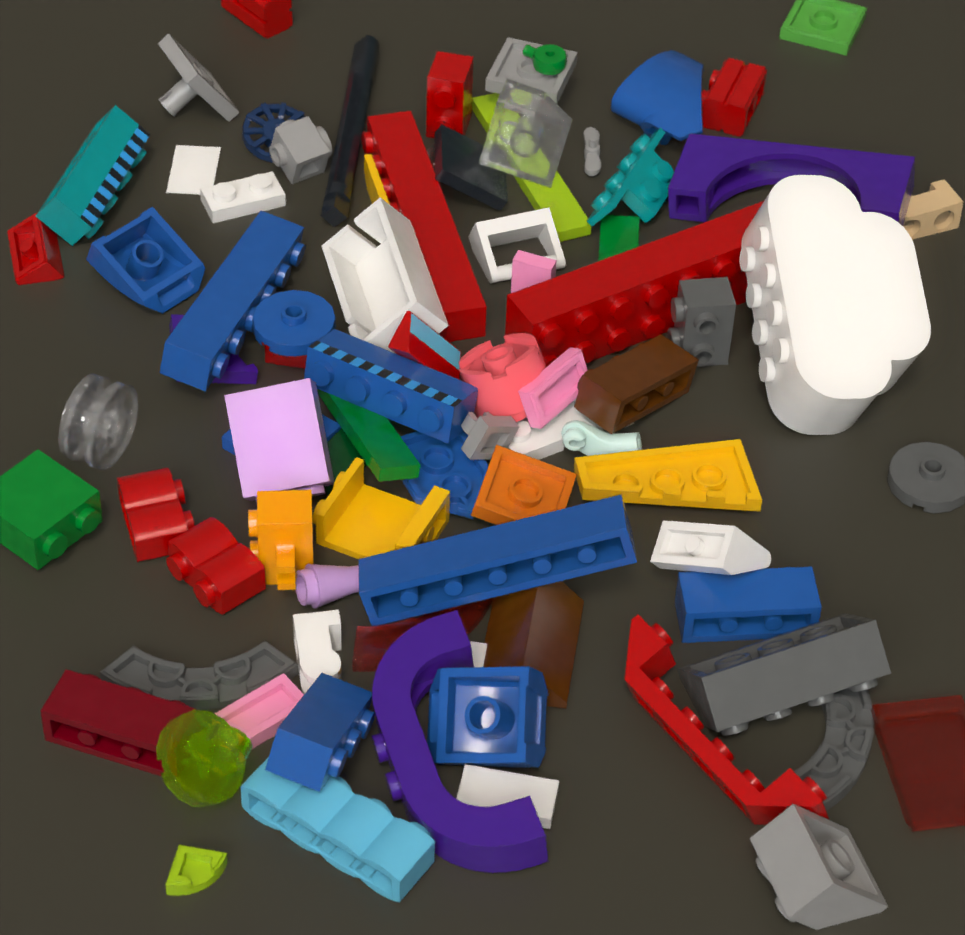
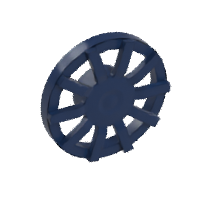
[242,102,305,163]

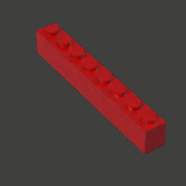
[361,110,487,342]

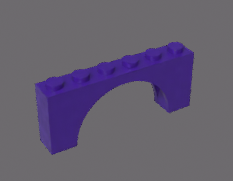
[668,133,915,226]

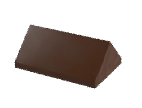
[483,581,584,709]

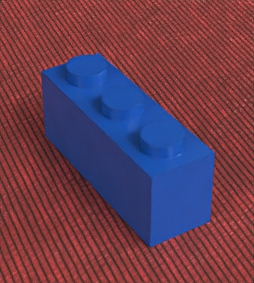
[675,567,822,643]
[265,673,375,792]

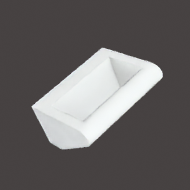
[468,208,566,284]
[650,521,771,575]

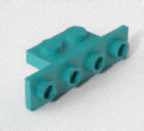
[587,127,674,226]

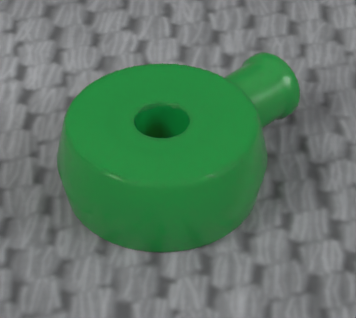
[523,44,567,75]

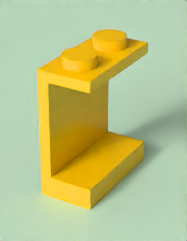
[312,457,450,560]

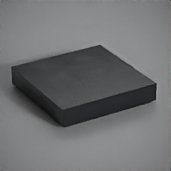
[434,124,508,211]

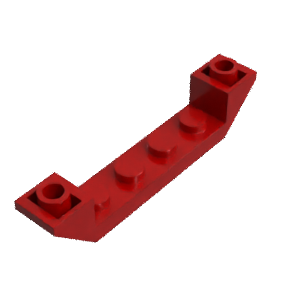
[625,614,829,825]

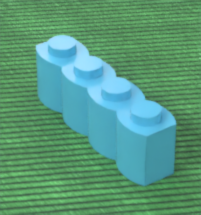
[240,757,435,902]

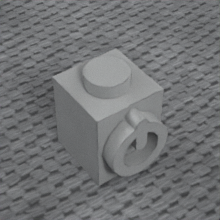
[269,116,332,185]

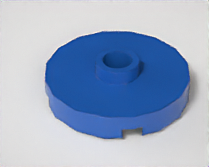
[252,290,336,357]

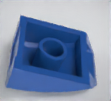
[86,207,205,313]
[427,666,548,767]

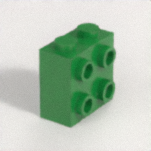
[0,449,103,570]

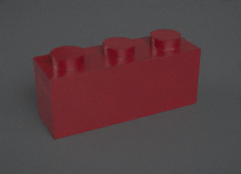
[40,669,199,781]

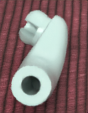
[561,420,642,456]

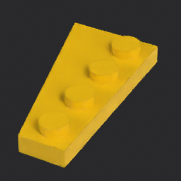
[574,439,762,512]

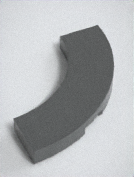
[100,640,298,710]
[794,687,874,811]

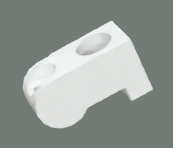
[293,610,342,694]

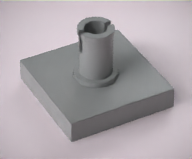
[158,33,239,122]
[485,37,578,114]

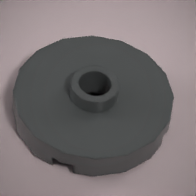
[887,442,965,513]

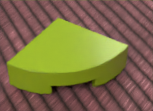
[166,844,228,896]

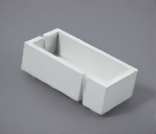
[322,197,449,354]

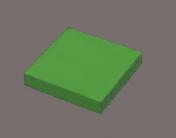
[779,0,867,56]

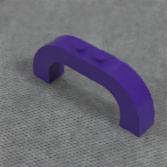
[371,610,548,873]

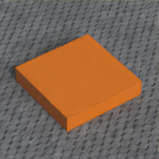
[471,445,577,525]

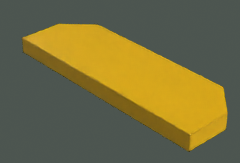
[364,154,389,204]

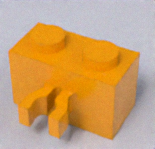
[248,490,314,590]

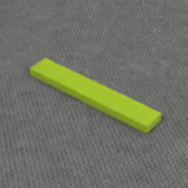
[472,93,592,242]

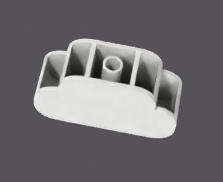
[739,175,931,435]

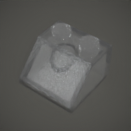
[479,79,573,188]

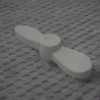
[583,127,601,176]

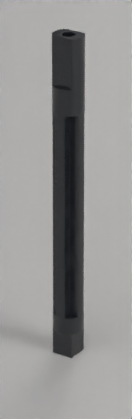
[321,35,379,227]

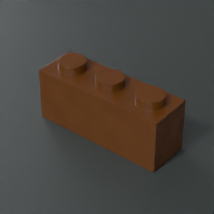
[574,334,699,434]

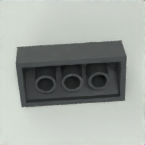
[677,613,891,735]

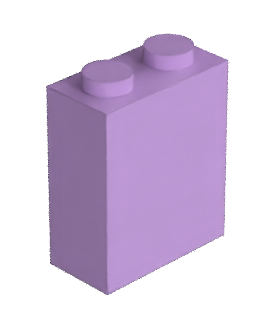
[224,378,334,504]

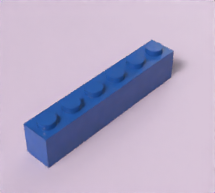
[159,210,306,392]
[359,494,637,627]

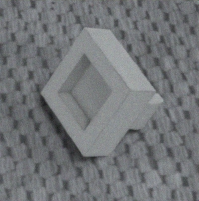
[461,412,520,460]

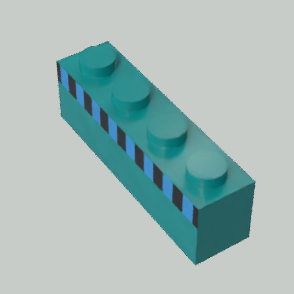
[36,105,151,246]

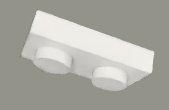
[200,171,286,223]

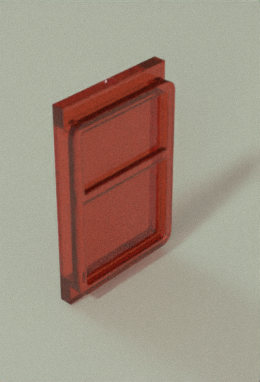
[871,695,965,832]

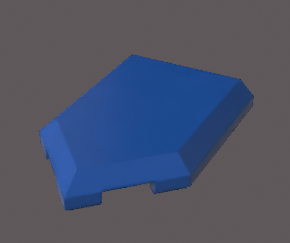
[400,431,489,520]

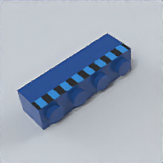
[304,329,478,444]

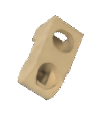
[903,179,963,240]

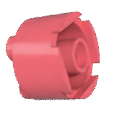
[459,333,547,422]

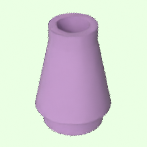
[295,564,359,609]

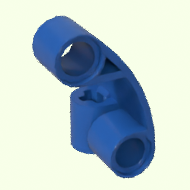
[611,50,704,145]

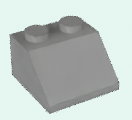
[750,804,888,930]

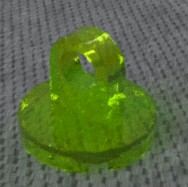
[156,710,253,807]

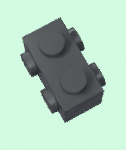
[667,277,736,367]

